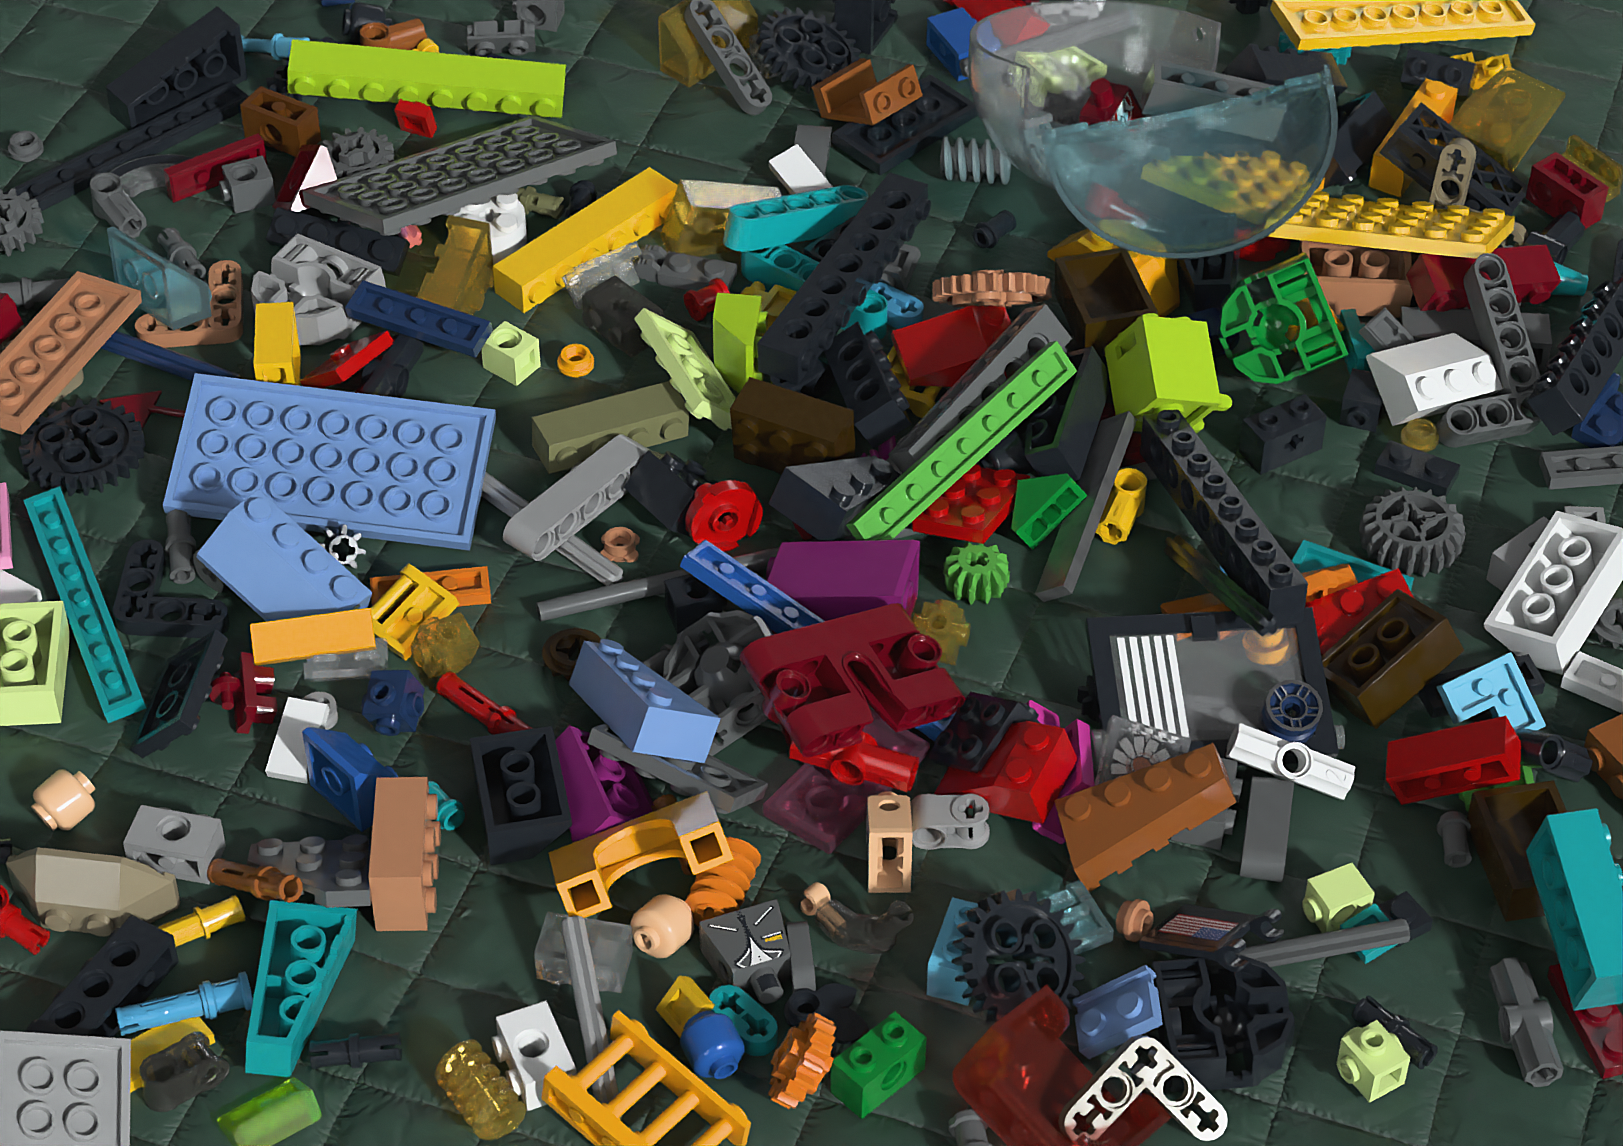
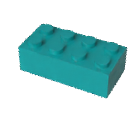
[1526,808,1623,1011]

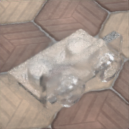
[562,241,642,309]
[303,638,389,682]

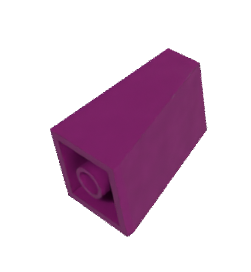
[766,540,920,621]

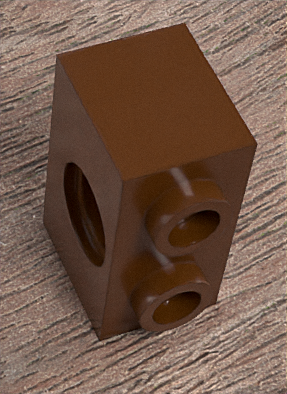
[240,86,321,157]

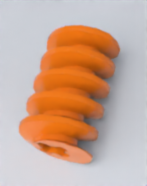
[685,837,761,927]

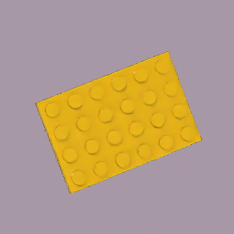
[1268,191,1515,259]

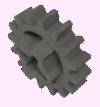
[322,127,394,180]
[0,188,44,256]

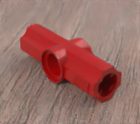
[789,731,919,792]

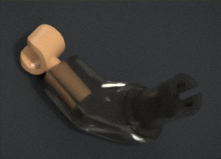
[800,882,914,955]

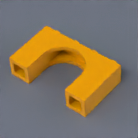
[549,791,734,918]

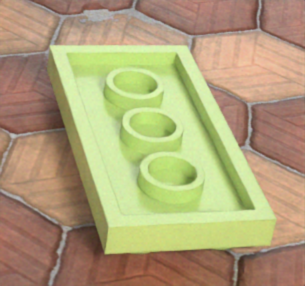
[634,308,736,430]

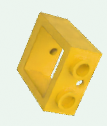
[254,302,301,386]

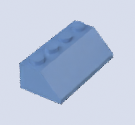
[196,489,372,661]

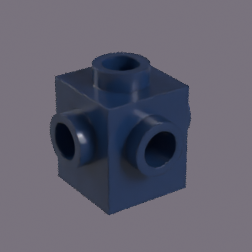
[361,670,425,736]

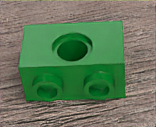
[831,1011,927,1119]

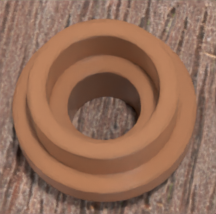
[1116,899,1153,942]

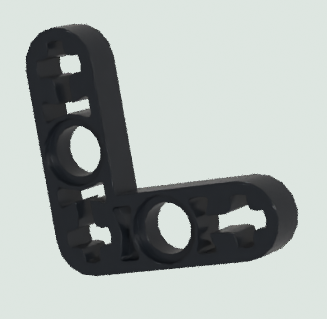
[113,539,230,638]

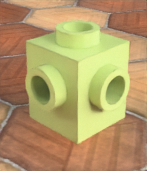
[1336,1020,1410,1103]

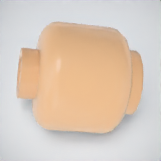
[31,769,95,831]
[630,894,694,958]

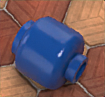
[679,1011,745,1079]

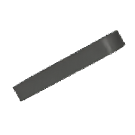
[684,0,772,115]

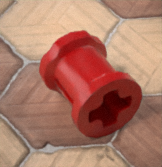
[684,277,730,321]

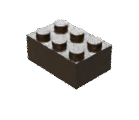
[1054,247,1158,358]
[730,377,856,475]
[1467,780,1567,922]

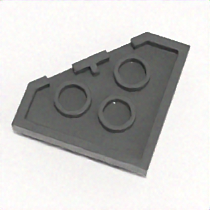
[247,835,372,908]

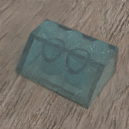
[107,226,212,330]

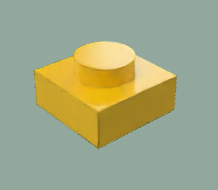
[655,976,715,1037]

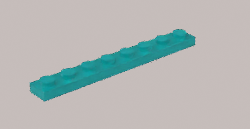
[23,486,147,723]

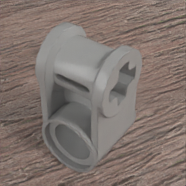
[910,794,990,850]

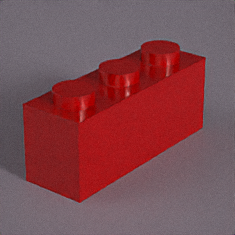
[1386,716,1521,805]

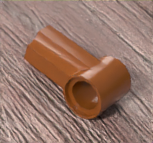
[360,18,427,50]

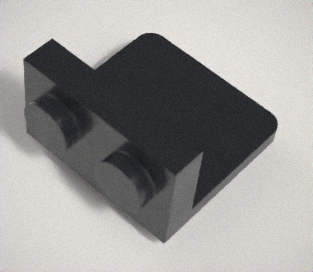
[929,691,1040,773]

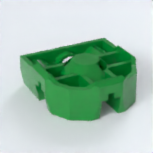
[1217,252,1349,384]

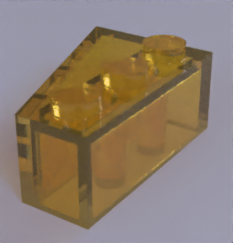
[660,179,782,257]
[417,215,494,315]

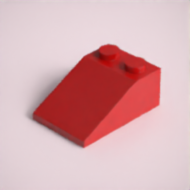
[891,305,1011,387]
[934,721,1078,824]

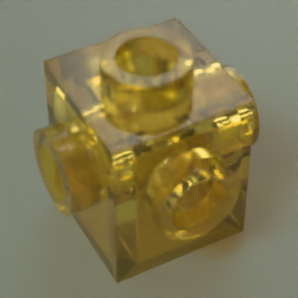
[913,599,971,666]
[410,612,480,679]

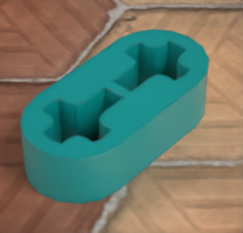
[709,985,778,1056]

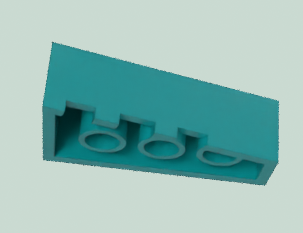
[245,900,357,1077]

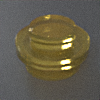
[1401,418,1439,452]

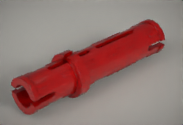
[436,671,534,735]

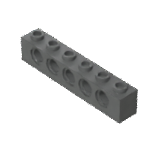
[888,304,1072,474]

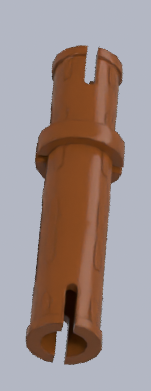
[207,858,303,903]

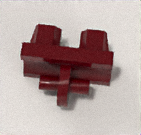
[209,652,277,734]

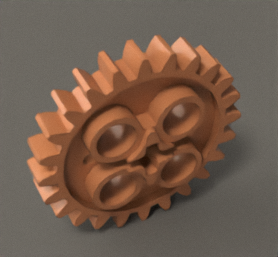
[932,270,1051,309]

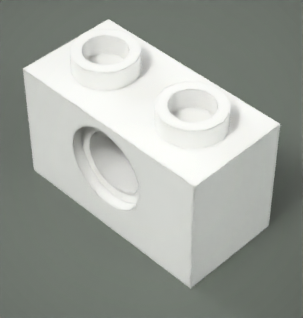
[492,1001,576,1111]

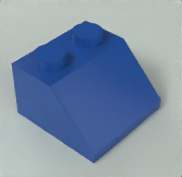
[302,727,398,832]

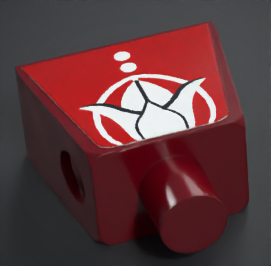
[1079,78,1145,165]

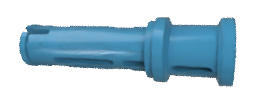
[115,971,253,1036]

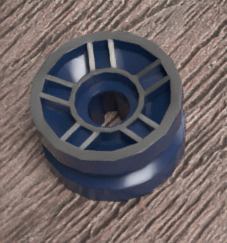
[1260,680,1323,743]

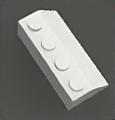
[1484,511,1623,675]

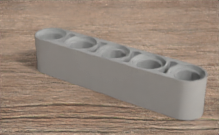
[503,434,652,561]

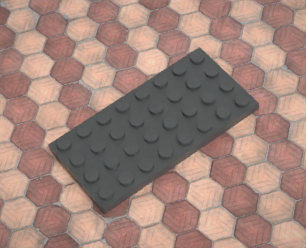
[303,116,617,236]

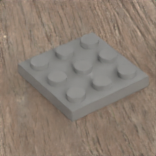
[0,1030,131,1146]

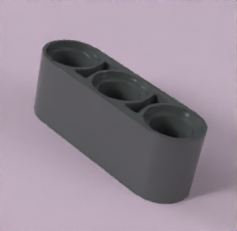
[1240,776,1294,883]

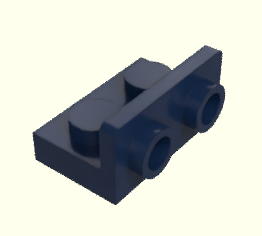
[1571,373,1623,448]

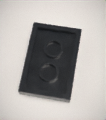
[130,629,228,759]

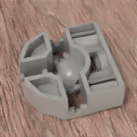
[251,233,386,345]

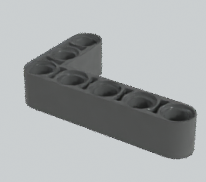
[1435,253,1542,447]

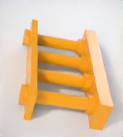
[541,1010,751,1146]

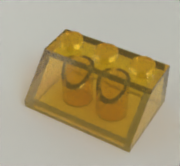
[658,0,758,88]

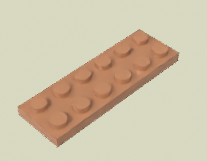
[0,271,142,435]

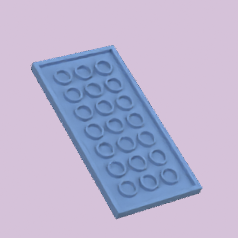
[163,373,496,551]

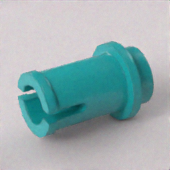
[428,781,465,830]

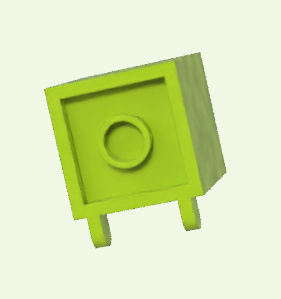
[1104,313,1232,433]

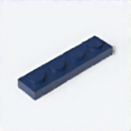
[345,280,493,358]

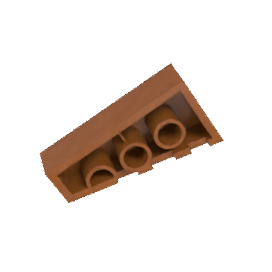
[1054,743,1236,893]

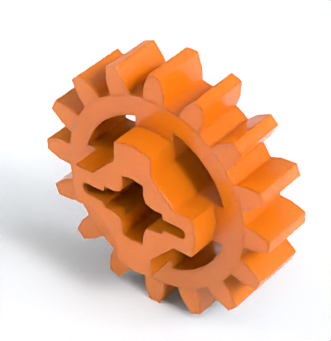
[768,1012,836,1109]

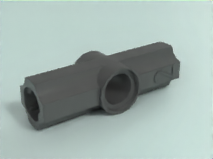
[1489,957,1564,1087]

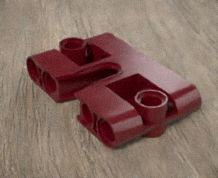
[739,603,966,758]

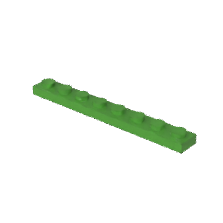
[846,341,1077,541]

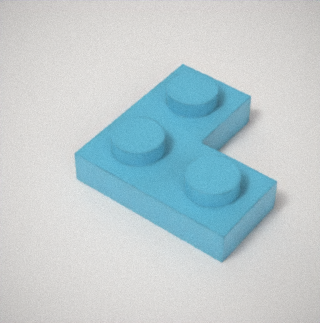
[1436,652,1546,732]

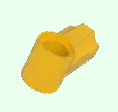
[1095,468,1147,545]

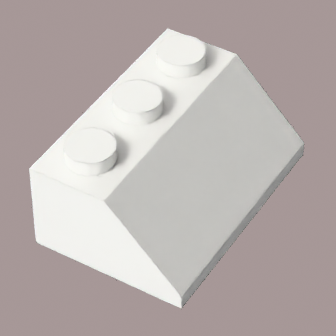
[1366,333,1503,426]

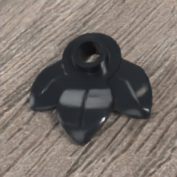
[784,983,869,1057]

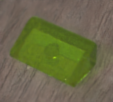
[217,1077,322,1146]

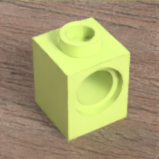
[482,321,541,386]
[1302,863,1374,933]

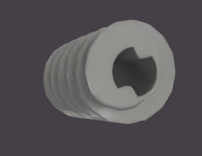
[940,136,1012,185]

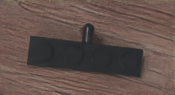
[265,207,410,277]

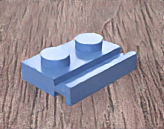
[1073,965,1163,1059]

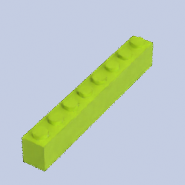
[288,39,566,118]

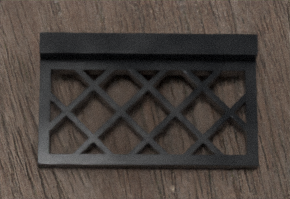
[1379,102,1528,216]

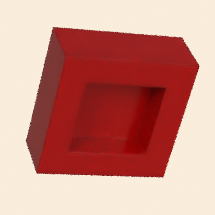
[394,99,437,138]

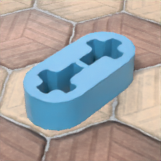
[870,282,924,329]

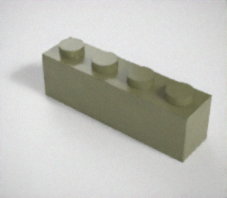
[532,381,689,474]

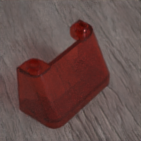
[953,985,1172,1146]

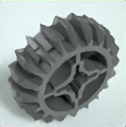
[1359,486,1466,578]

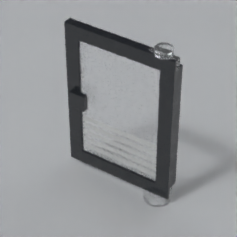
[1085,607,1345,770]

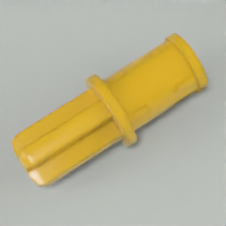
[158,895,245,947]

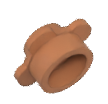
[600,527,640,563]

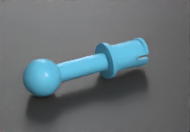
[241,33,310,60]

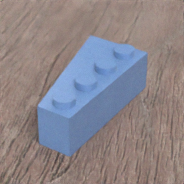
[569,639,721,763]

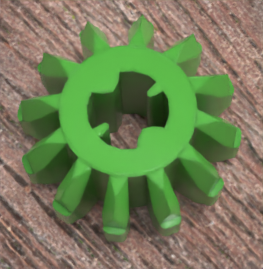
[943,541,1010,605]

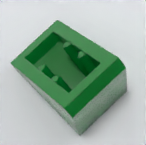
[1011,473,1088,550]

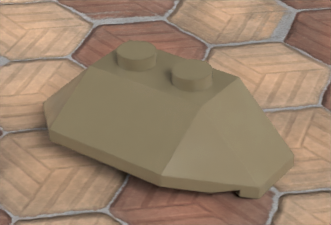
[6,847,181,937]

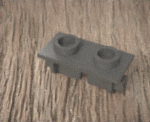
[467,19,536,57]

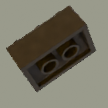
[1321,589,1465,729]

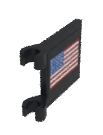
[1139,904,1284,972]

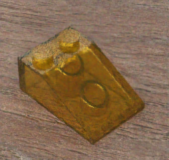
[1449,65,1566,173]

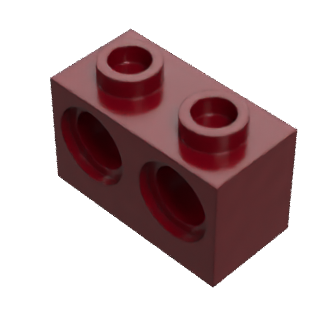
[1525,152,1609,229]

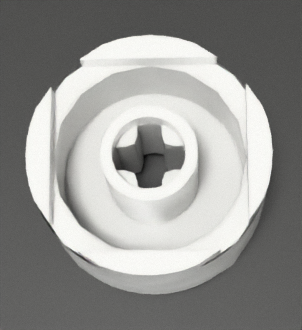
[454,193,527,271]

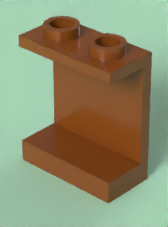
[812,58,923,125]

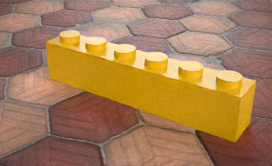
[493,167,680,313]

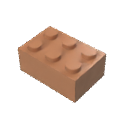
[1297,240,1413,317]
[368,777,441,931]

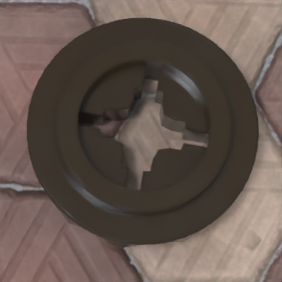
[542,628,601,681]

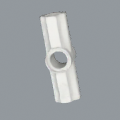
[1225,723,1355,800]

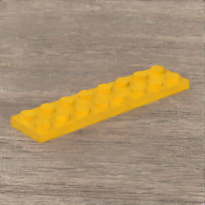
[1270,0,1535,51]

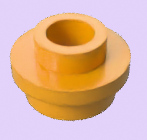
[557,344,594,377]

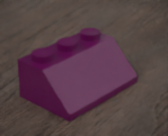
[555,725,654,843]

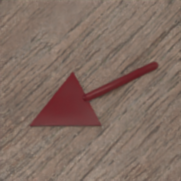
[99,390,186,430]

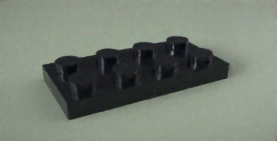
[832,74,978,175]

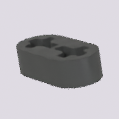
[785,921,815,994]

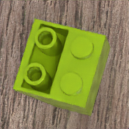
[713,293,768,393]

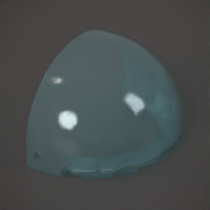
[1039,64,1338,260]

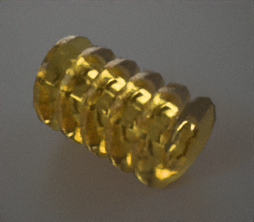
[435,1039,526,1140]

